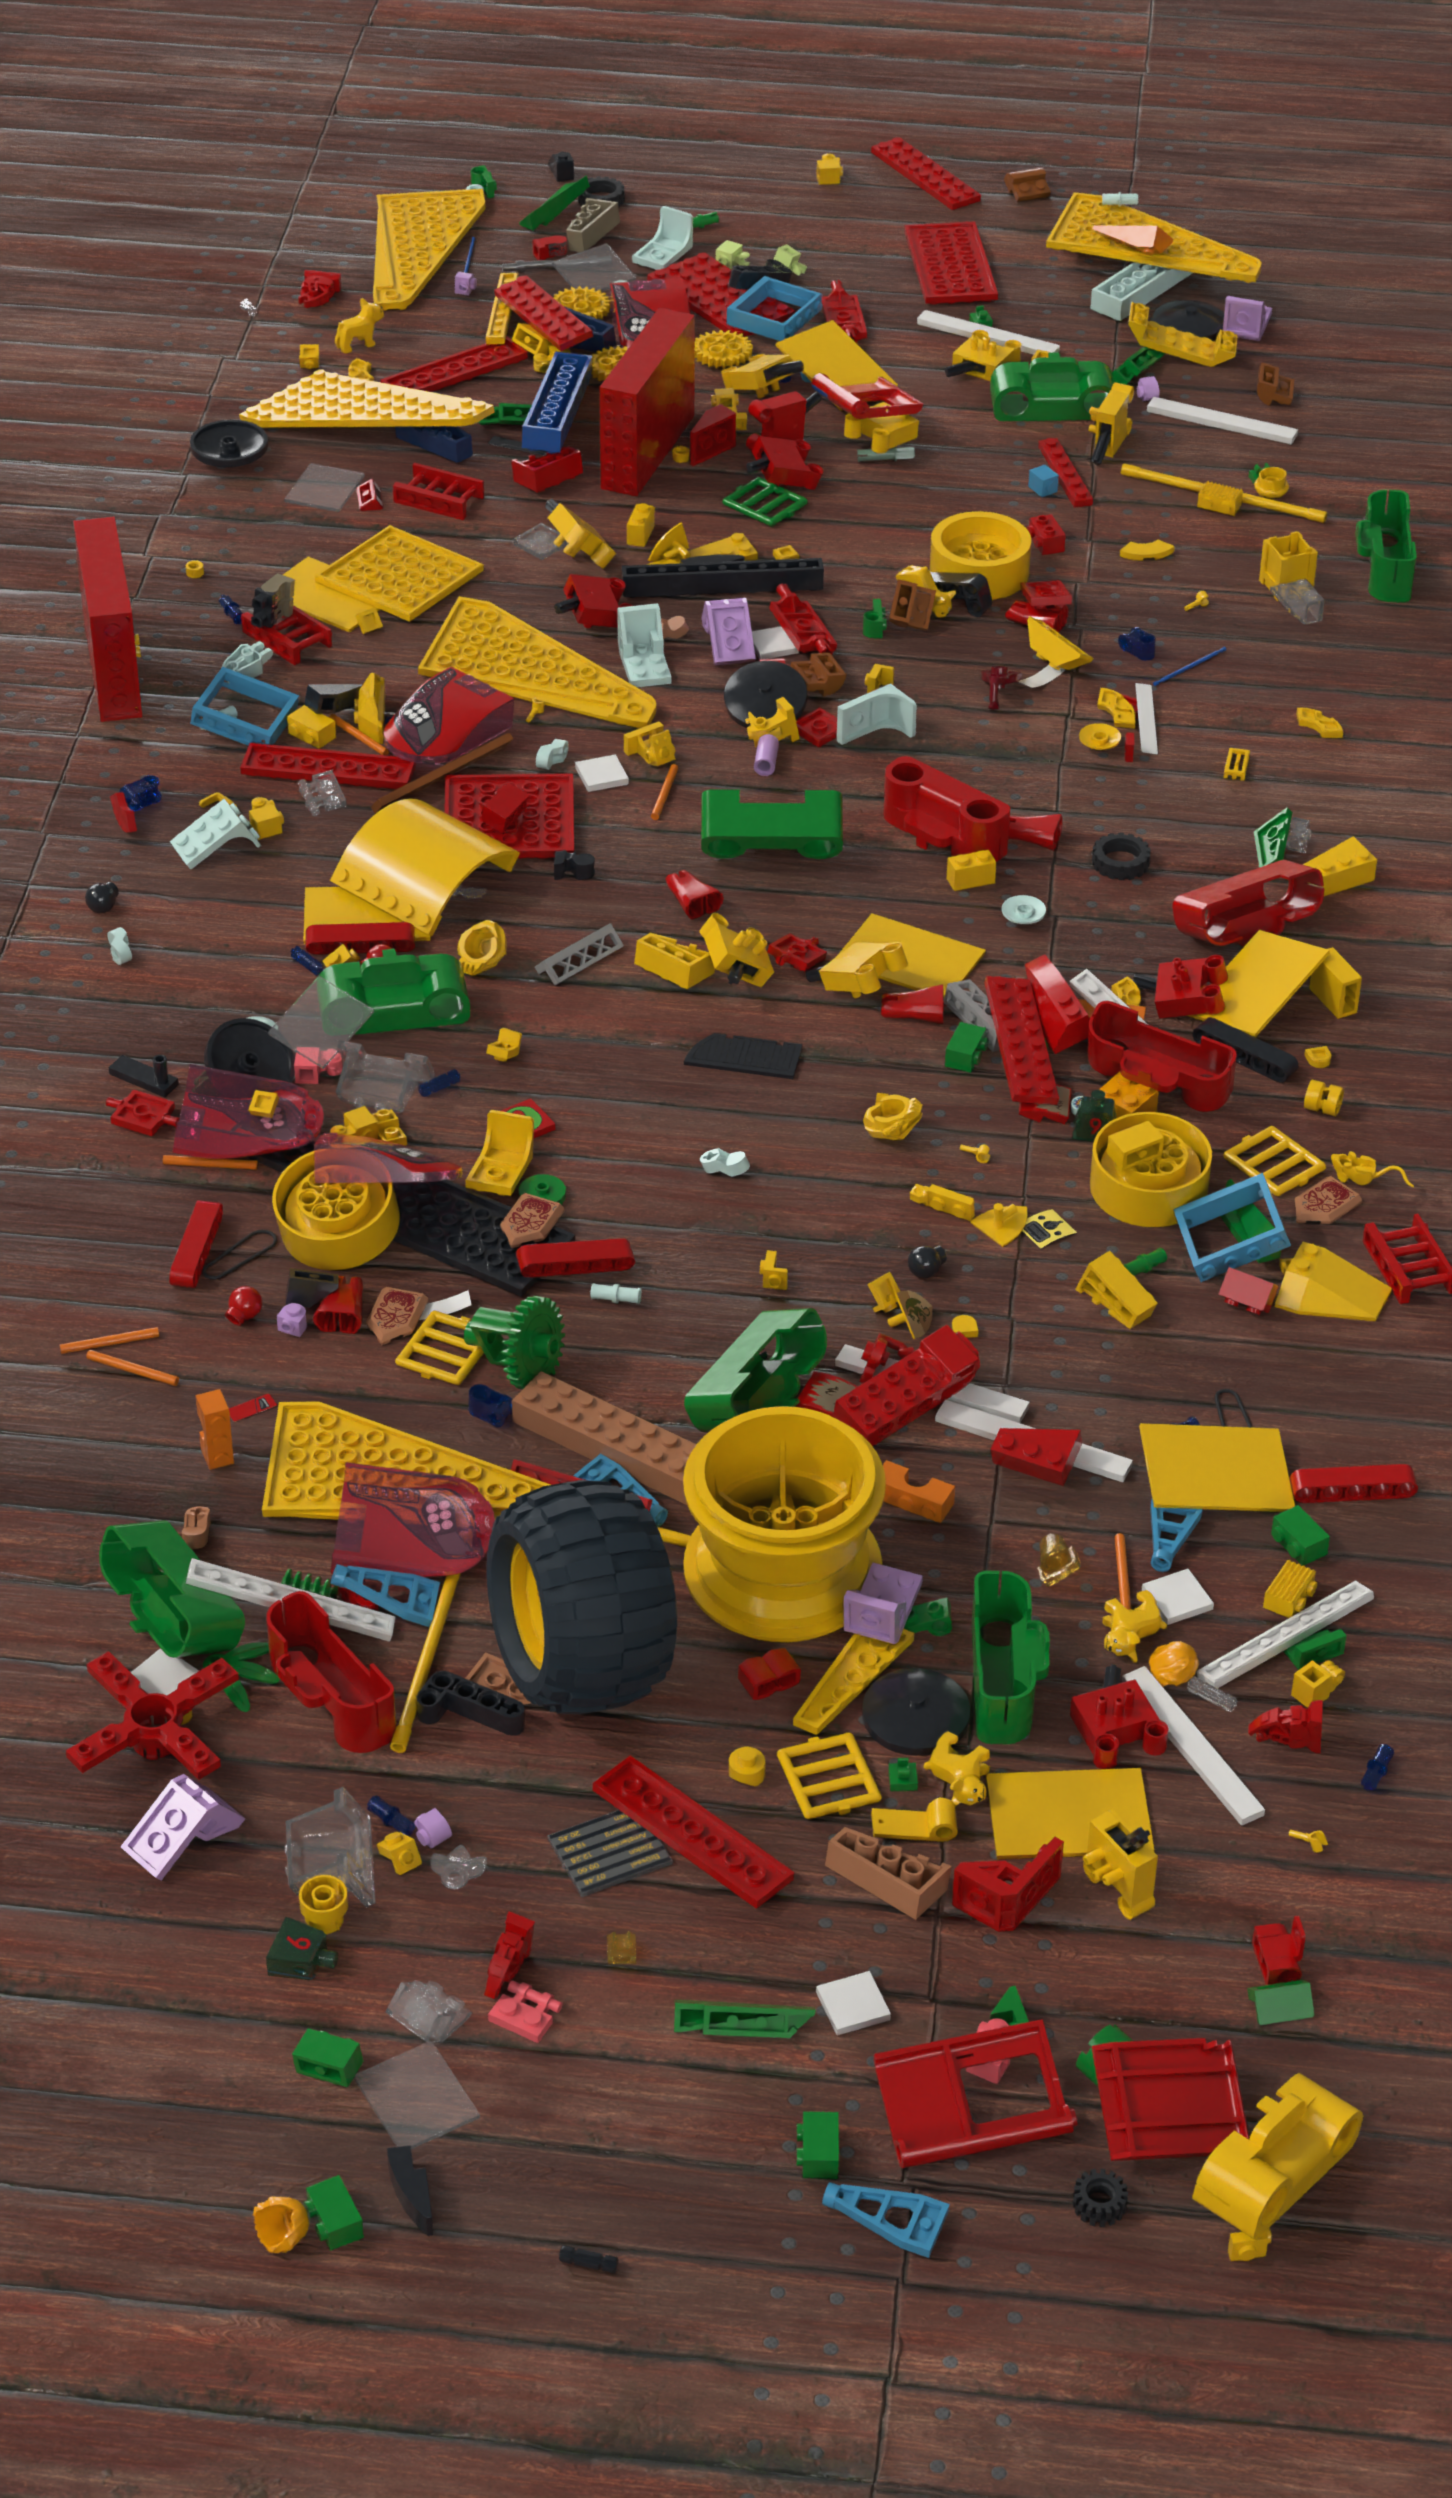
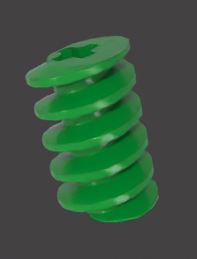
[281,1569,339,1600]

